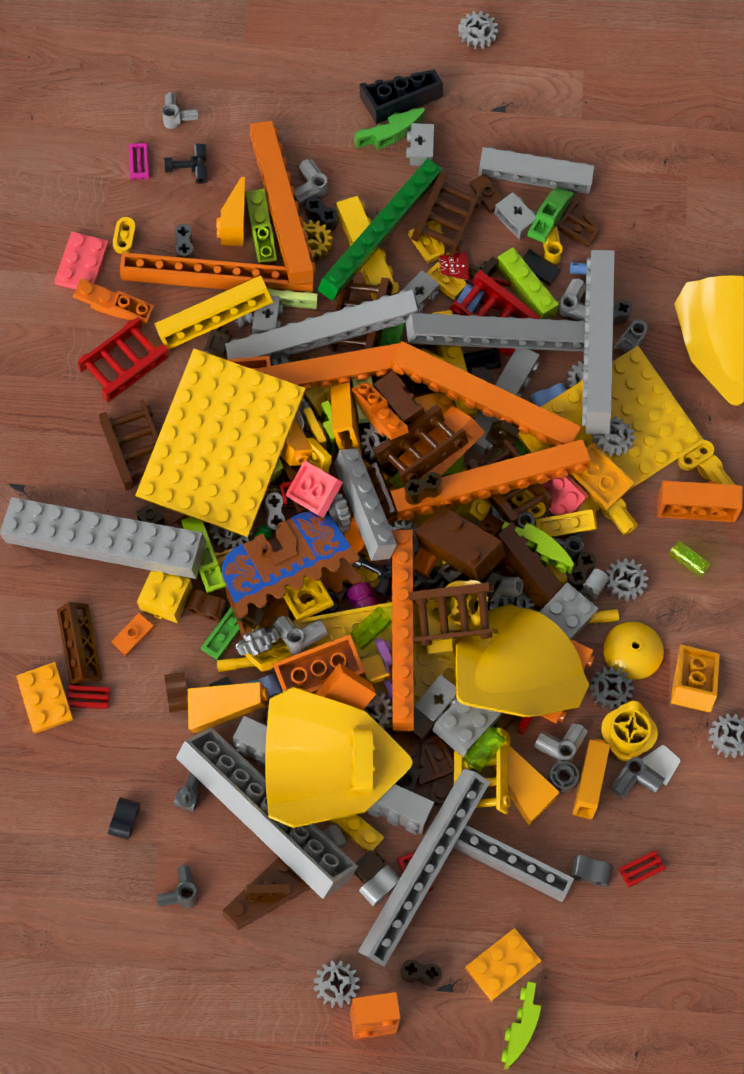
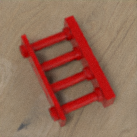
[449,270,541,357]
[77,317,169,403]

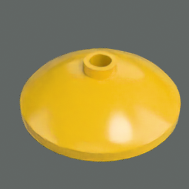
[603,622,664,680]

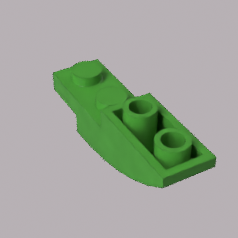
[354,108,425,150]
[528,186,575,243]

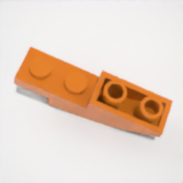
[73,278,154,323]
[351,382,409,440]

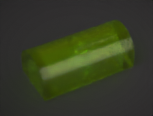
[668,541,710,579]
[348,606,392,650]
[464,725,506,771]

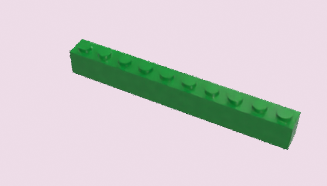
[318,158,443,301]

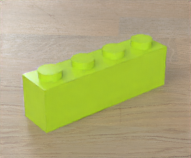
[497,248,559,319]

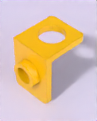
[361,654,390,685]

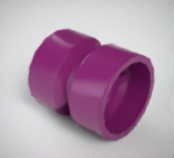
[346,582,379,609]

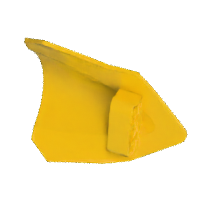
[674,275,744,406]
[456,604,589,717]
[265,687,412,828]

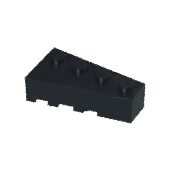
[359,69,443,124]

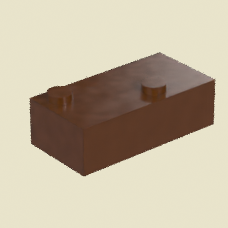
[415,504,506,582]

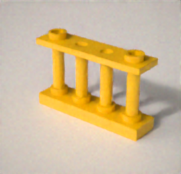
[454,728,510,814]

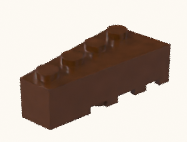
[495,522,563,609]
[223,857,311,930]

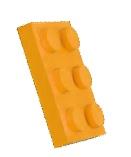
[569,443,635,511]
[16,662,74,734]
[465,928,541,1002]

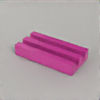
[129,143,149,180]

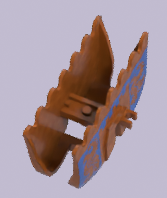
[222,511,362,639]

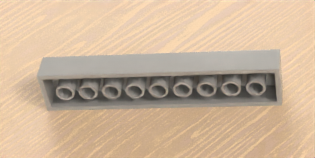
[582,250,615,435]
[0,497,207,579]
[432,582,598,758]
[233,716,434,835]
[176,727,358,899]

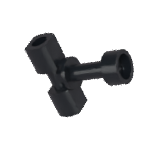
[164,144,207,184]
[352,552,392,597]

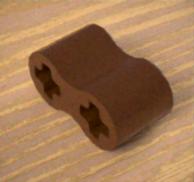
[185,589,228,623]
[164,672,188,713]

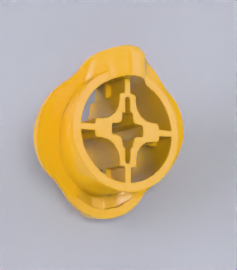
[445,580,488,631]
[601,701,658,762]

